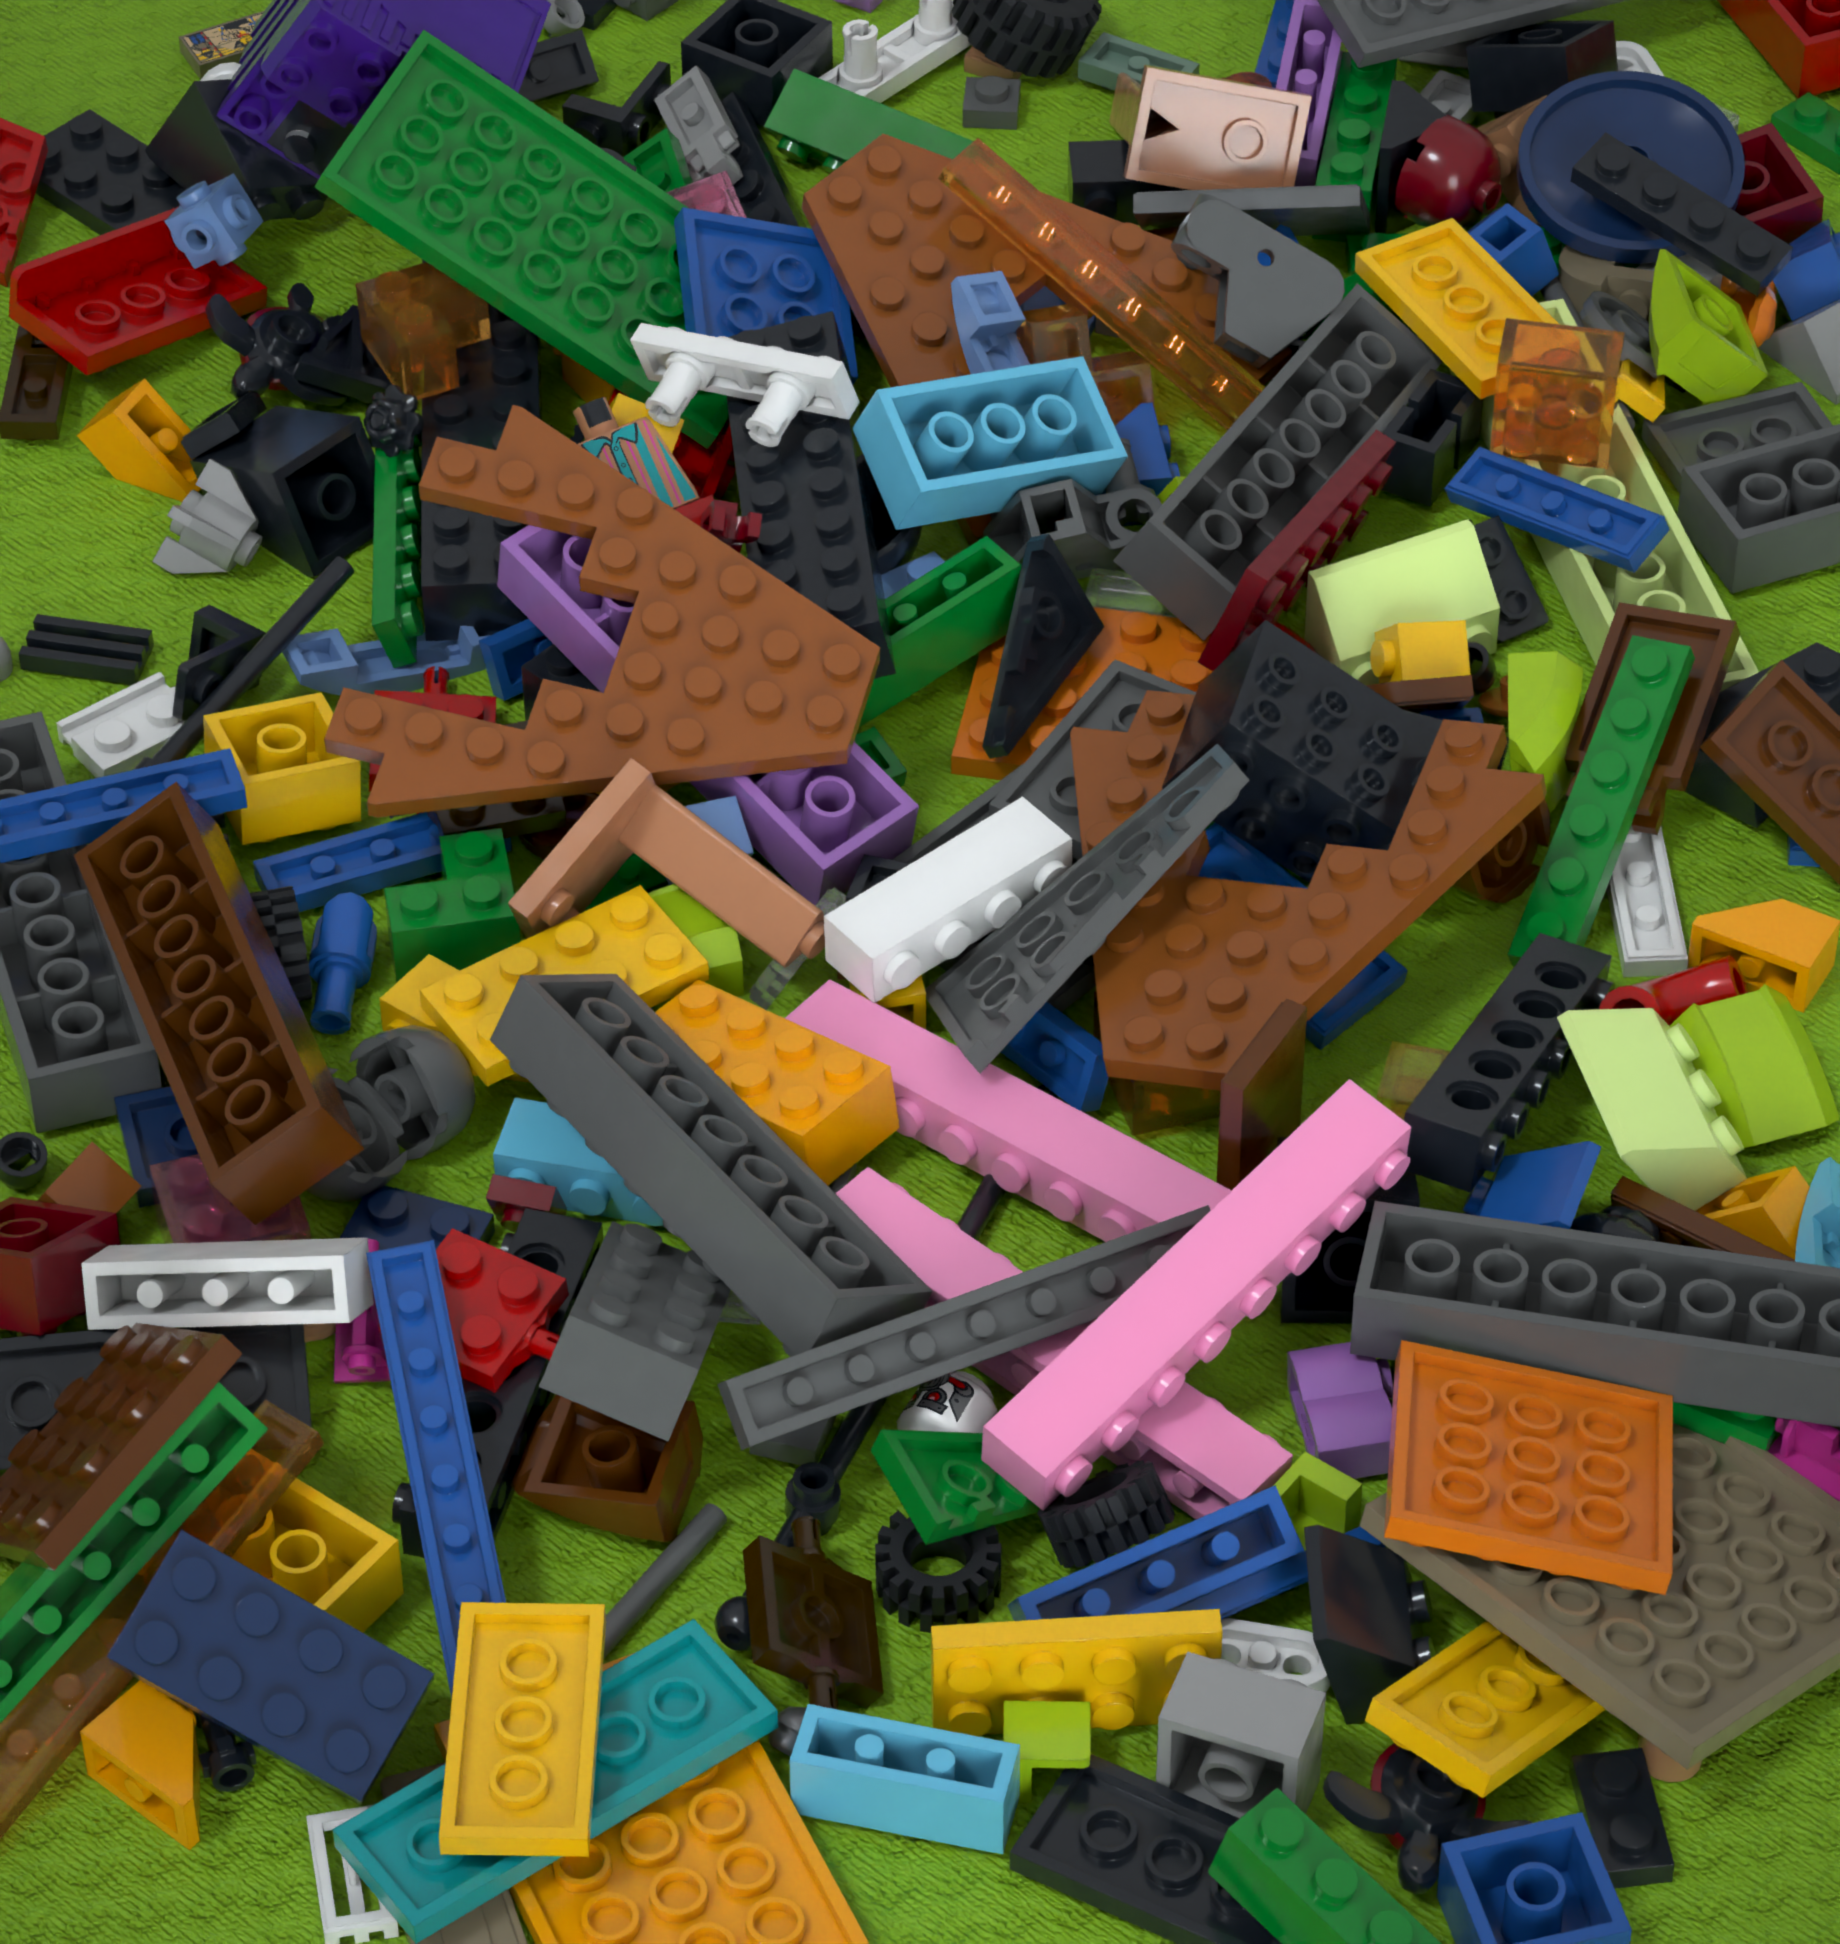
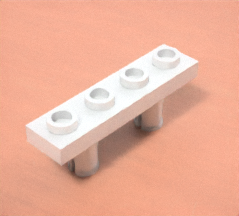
[819,0,971,103]
[630,323,860,447]

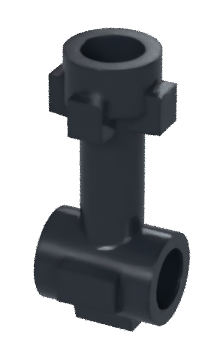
[192,1710,257,1792]

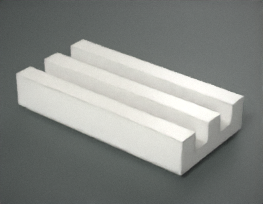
[306,1805,399,1944]

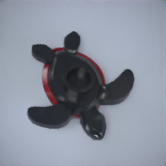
[205,283,349,406]
[1323,1743,1532,1894]

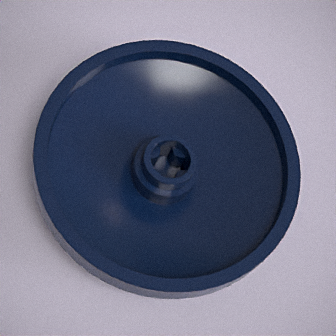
[1516,71,1745,264]

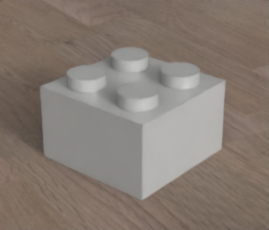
[1156,1652,1326,1818]

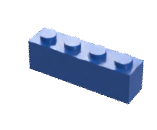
[1007,1486,1304,1621]

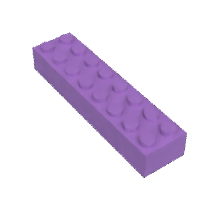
[497,525,919,910]

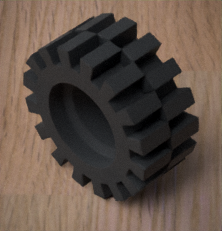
[249,886,312,1001]
[1038,1460,1175,1568]
[875,1510,1001,1633]

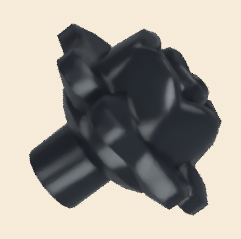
[364,385,424,458]

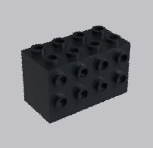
[1162,620,1438,883]

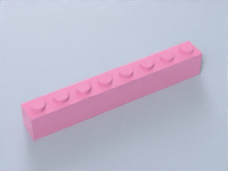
[785,979,1232,1242]
[981,1079,1411,1511]
[835,1167,1293,1519]

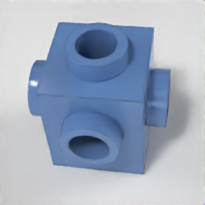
[164,173,263,269]

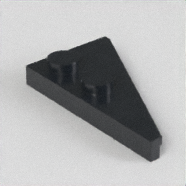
[982,534,1105,759]

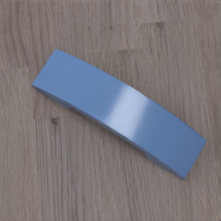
[951,271,1030,374]
[282,626,490,695]

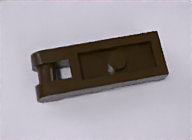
[0,326,73,440]

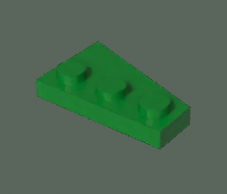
[870,1429,1040,1545]

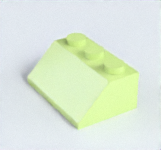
[1304,519,1500,685]
[1557,1008,1747,1211]

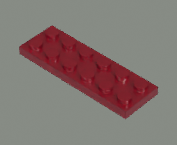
[1198,429,1396,672]

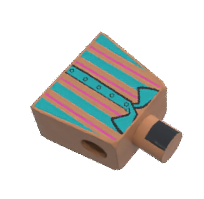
[573,397,699,509]

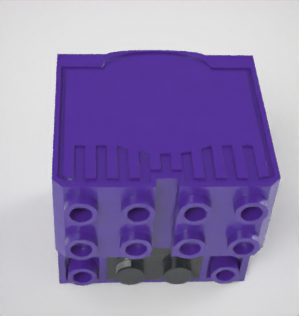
[216,0,551,179]

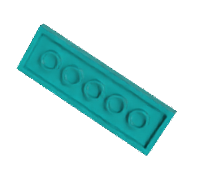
[333,1619,778,1944]

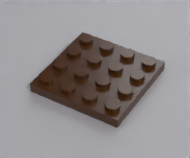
[0,1323,243,1571]

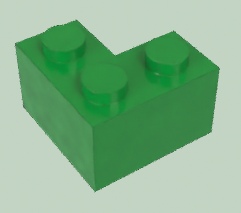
[384,828,521,983]

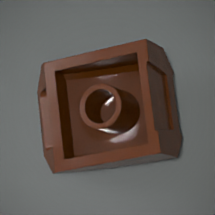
[511,1394,703,1542]

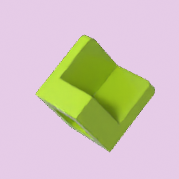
[1273,1451,1362,1551]
[1003,1701,1091,1803]

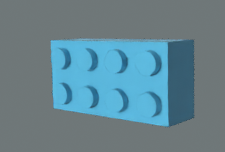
[852,356,1128,530]

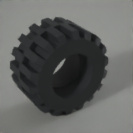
[952,0,1102,78]

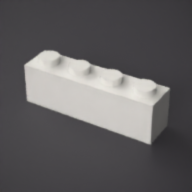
[824,797,1072,1003]
[81,1237,374,1330]

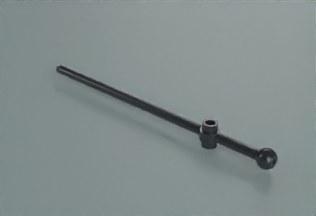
[714,1085,1058,1651]

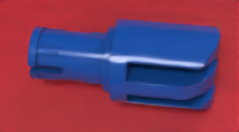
[308,892,377,1035]

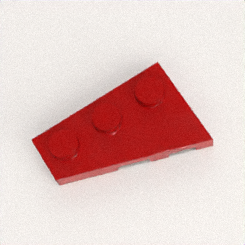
[0,118,48,287]

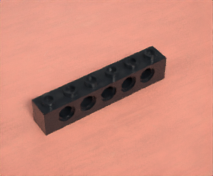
[1404,933,1615,1192]
[392,1208,604,1558]

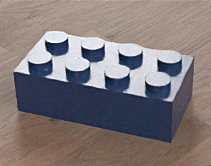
[107,1530,434,1806]

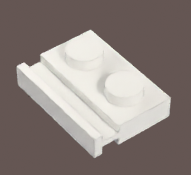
[56,672,204,778]

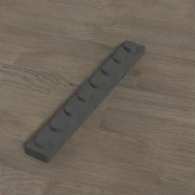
[717,1205,1211,1450]

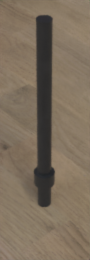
[133,556,354,770]

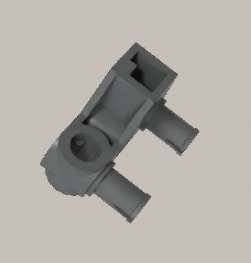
[1171,194,1345,369]
[983,438,1162,579]

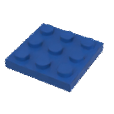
[674,207,858,385]

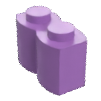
[1287,1342,1393,1479]

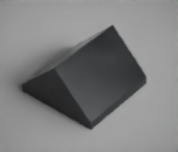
[1375,80,1446,234]

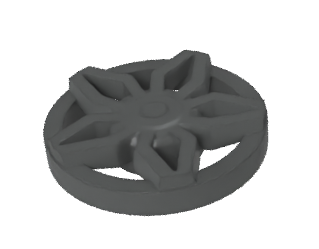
[1579,291,1661,379]

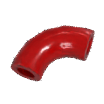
[1599,955,1748,1026]

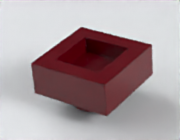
[486,1174,567,1232]

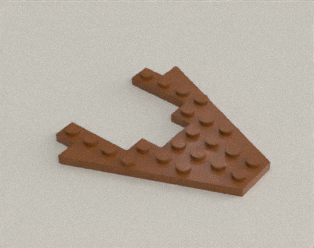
[802,133,1293,546]
[324,405,880,818]
[1070,690,1547,1091]

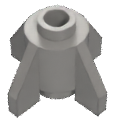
[152,459,263,574]

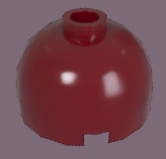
[1395,115,1502,228]

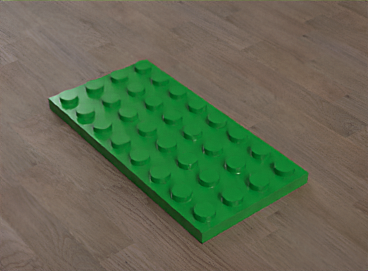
[315,30,729,449]

